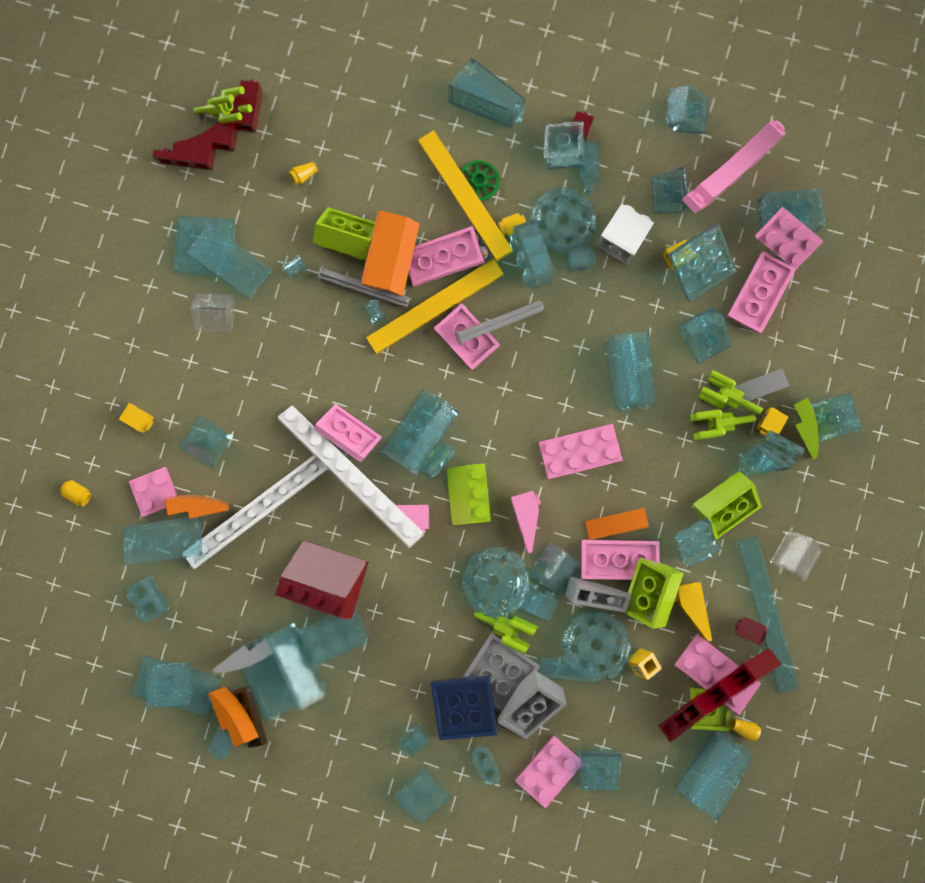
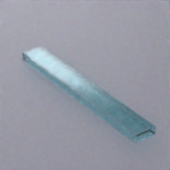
[737,536,799,693]

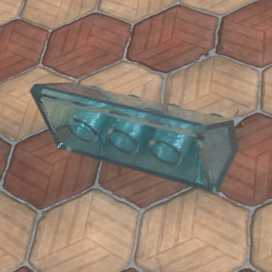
[381,390,459,475]
[266,623,327,711]

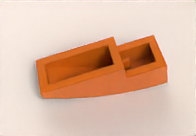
[164,495,229,519]
[585,508,649,540]
[208,687,259,748]

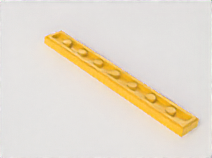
[418,131,513,261]
[366,258,504,354]

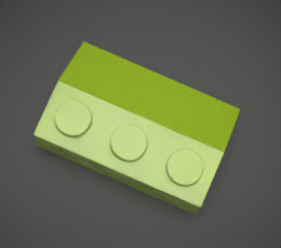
[313,207,375,260]
[447,463,491,526]
[693,471,762,540]
[623,558,684,629]

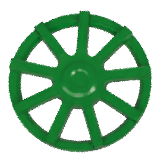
[461,160,500,201]

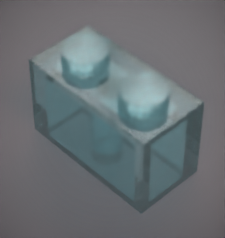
[513,582,559,622]

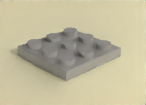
[462,633,541,711]

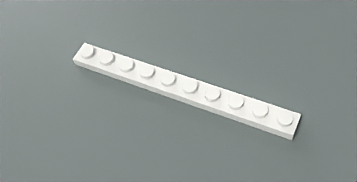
[278,406,423,548]
[182,442,348,569]

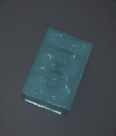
[757,188,825,232]
[510,219,555,289]
[299,606,371,667]

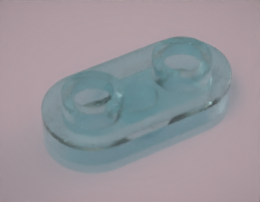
[422,442,454,477]
[472,745,500,785]

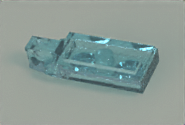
[579,142,600,194]

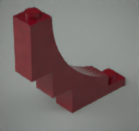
[152,79,263,171]
[659,648,782,743]

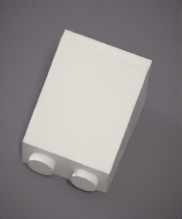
[596,204,654,266]

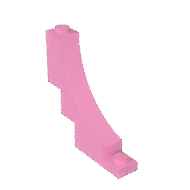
[682,120,787,213]

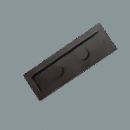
[233,685,268,748]

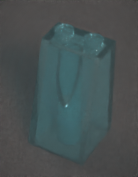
[448,58,525,128]
[605,330,655,412]
[675,730,753,821]

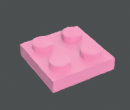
[129,467,177,517]

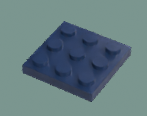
[431,675,498,740]

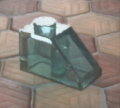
[398,723,429,757]

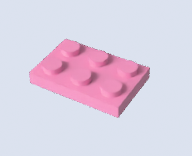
[755,207,824,269]
[434,303,500,371]
[314,404,382,463]
[515,735,584,808]

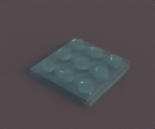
[173,216,236,276]
[668,223,737,302]

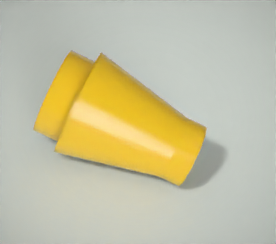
[288,161,318,185]
[730,718,761,742]

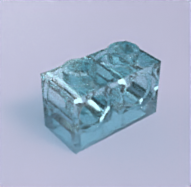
[126,576,170,623]

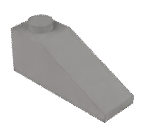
[565,577,631,613]

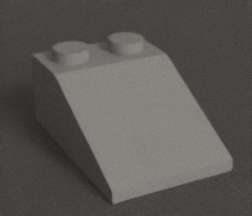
[497,670,567,739]

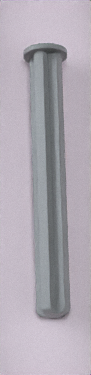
[317,266,410,308]
[455,301,544,346]

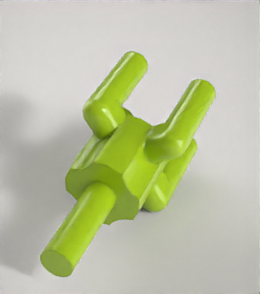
[193,86,252,123]
[698,370,763,415]
[690,409,756,441]
[473,610,538,655]

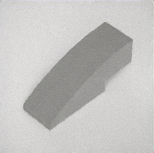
[729,369,789,409]
[213,637,278,673]

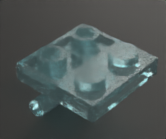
[673,518,722,568]
[579,748,622,790]

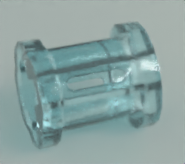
[282,254,307,279]
[363,299,386,324]

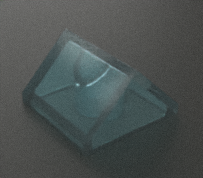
[652,167,687,214]
[528,543,581,596]

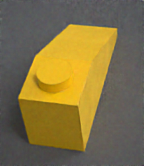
[674,582,712,641]

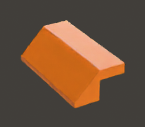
[361,210,420,296]

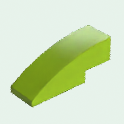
[794,398,819,460]

